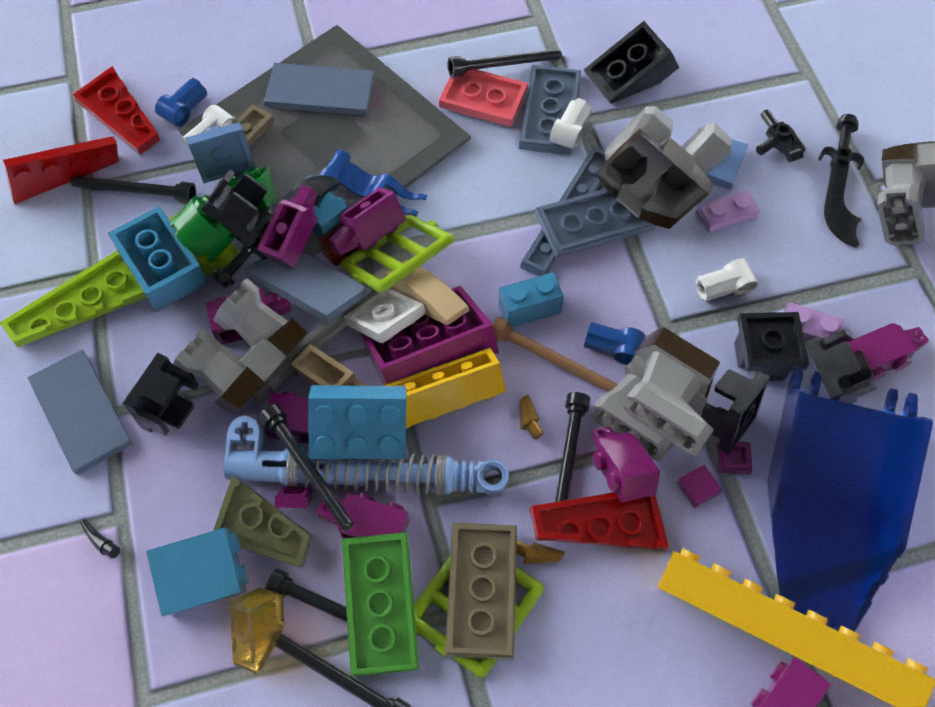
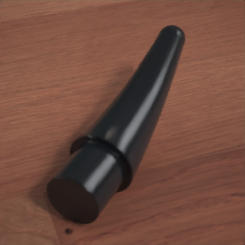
[80,519,120,558]

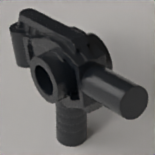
[756,109,806,163]

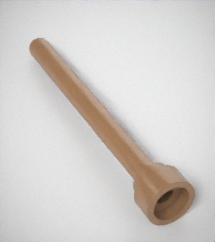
[493,316,618,392]

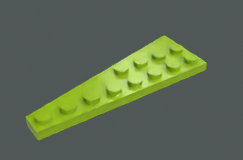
[0,213,239,347]

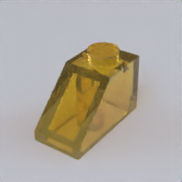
[229,587,285,674]

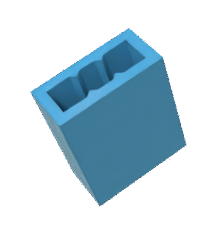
[146,527,249,617]

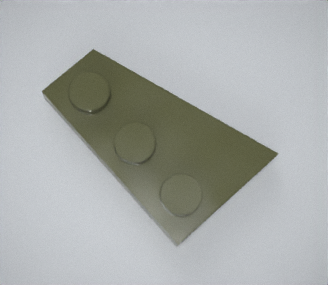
[213,476,313,567]

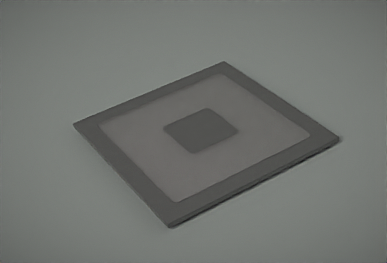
[178,25,471,257]

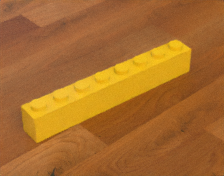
[657,548,935,707]

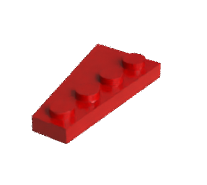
[72,66,160,155]
[3,136,119,205]
[529,492,669,550]

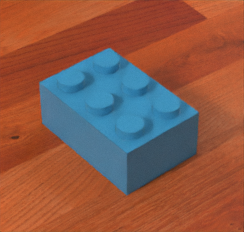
[108,206,208,312]
[308,385,406,459]

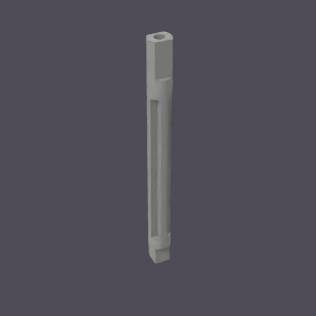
[252,249,413,405]

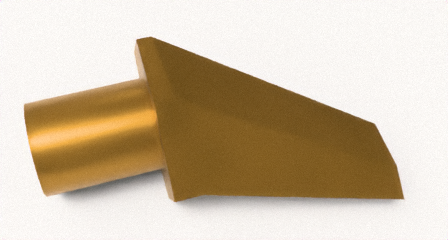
[519,394,544,440]
[516,540,565,564]

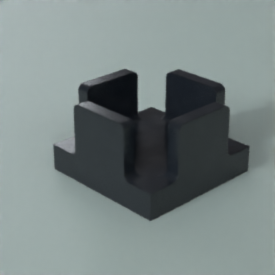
[201,169,277,245]
[734,312,809,381]
[806,330,877,406]
[123,353,199,436]
[701,370,770,455]

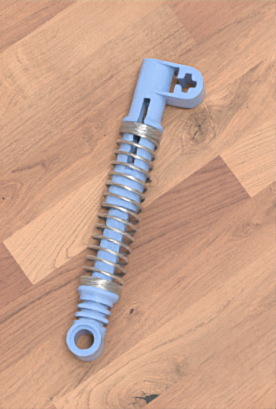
[224,416,509,495]

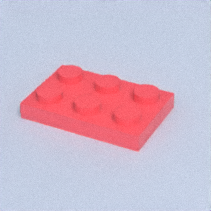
[439,69,528,127]

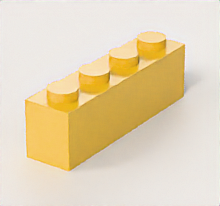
[383,348,506,429]

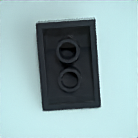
[583,21,679,104]

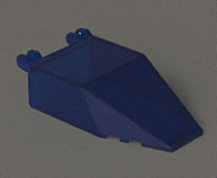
[767,367,933,632]

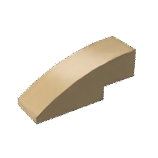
[385,259,469,325]
[290,344,367,386]

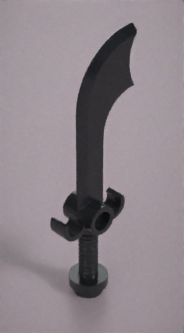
[818,114,864,248]
[213,175,340,288]

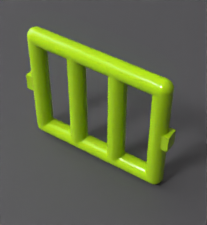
[340,215,454,293]
[414,555,544,678]

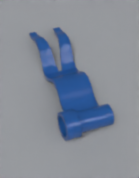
[318,149,428,217]

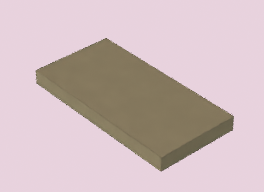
[445,523,517,660]

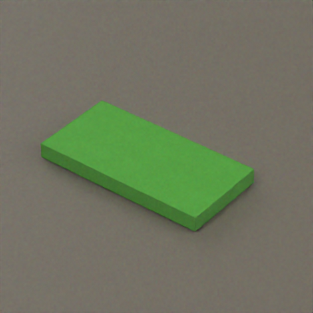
[342,532,420,677]

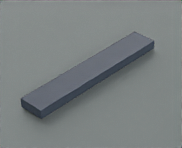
[520,146,606,276]

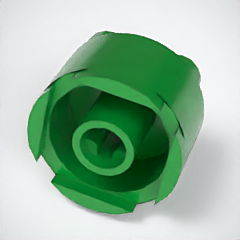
[169,195,238,262]

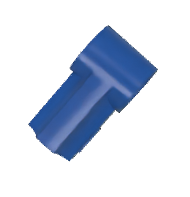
[155,77,208,127]
[584,322,646,366]

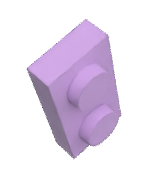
[697,190,760,232]
[784,302,845,340]

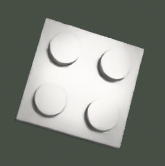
[344,289,426,343]

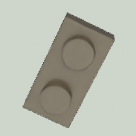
[233,104,274,148]

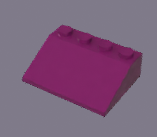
[358,285,499,385]

